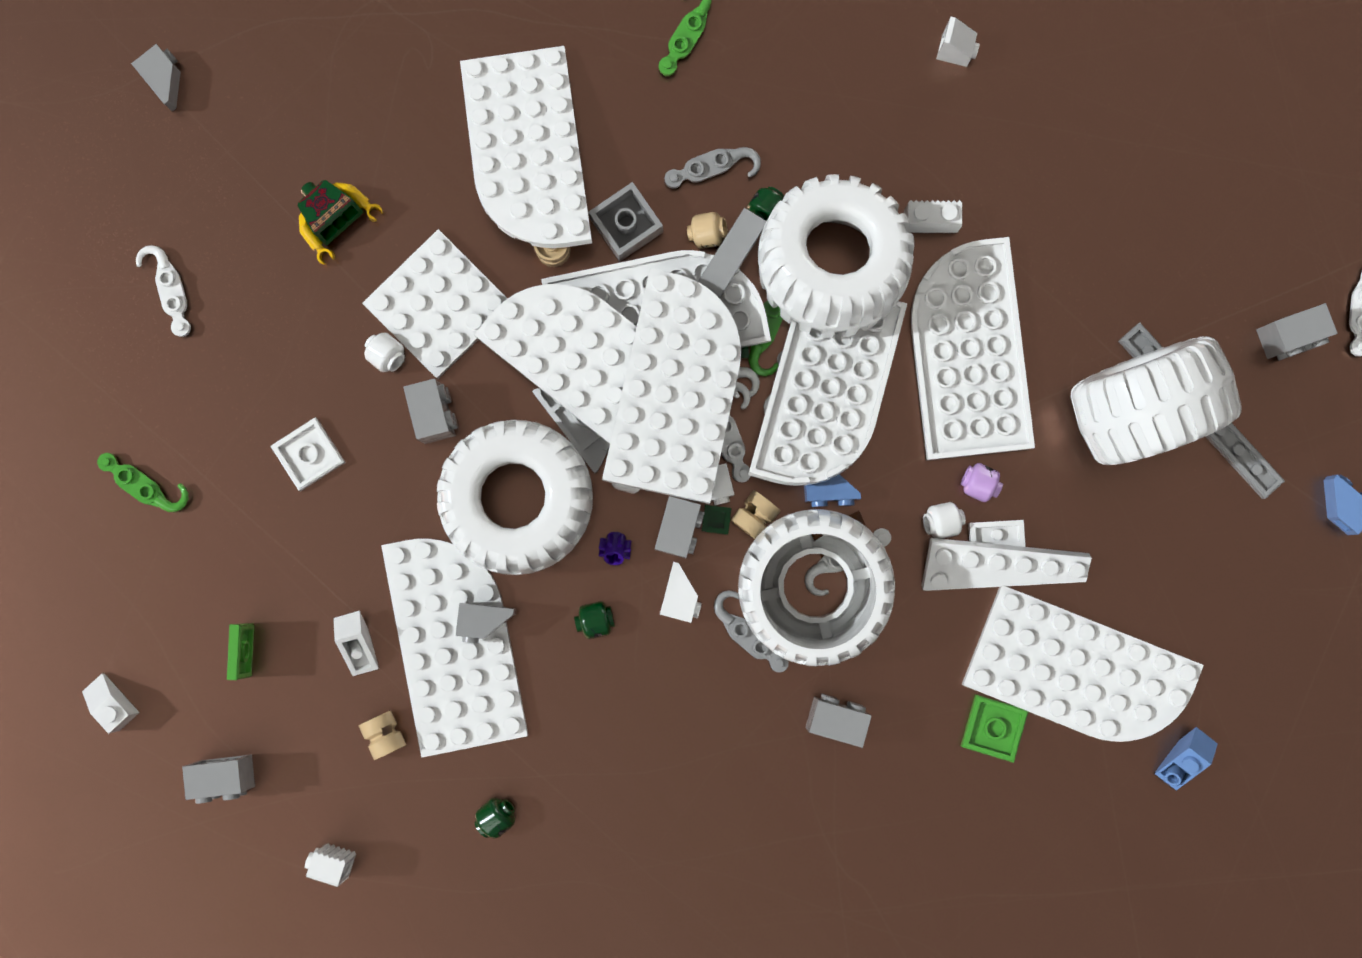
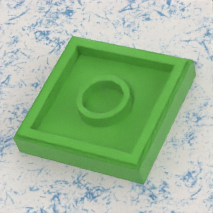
[227,623,254,680]
[961,694,1029,763]

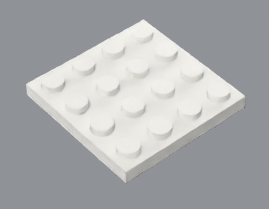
[362,229,508,379]

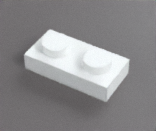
[968,520,1025,547]

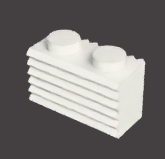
[904,200,962,233]
[305,843,356,887]

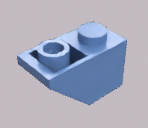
[804,474,861,507]
[1323,475,1362,535]
[1155,727,1218,791]

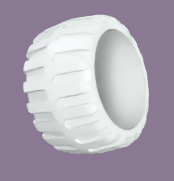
[758,174,914,338]
[1071,336,1242,465]
[437,420,593,575]
[738,509,895,666]

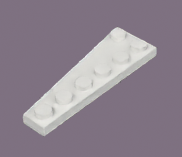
[921,538,1092,591]

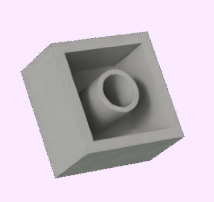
[588,182,663,262]
[1256,303,1338,361]
[403,378,458,444]
[655,496,704,558]
[805,694,871,748]
[182,754,255,804]

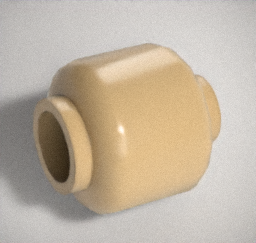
[687,212,728,249]

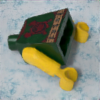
[297,180,383,265]

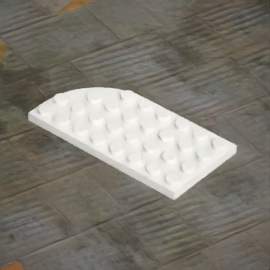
[460,46,592,248]
[911,237,1035,460]
[541,250,771,348]
[602,268,741,504]
[474,284,637,444]
[748,301,907,486]
[381,539,528,758]
[962,585,1204,742]

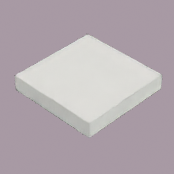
[271,417,346,491]

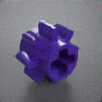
[598,532,632,565]

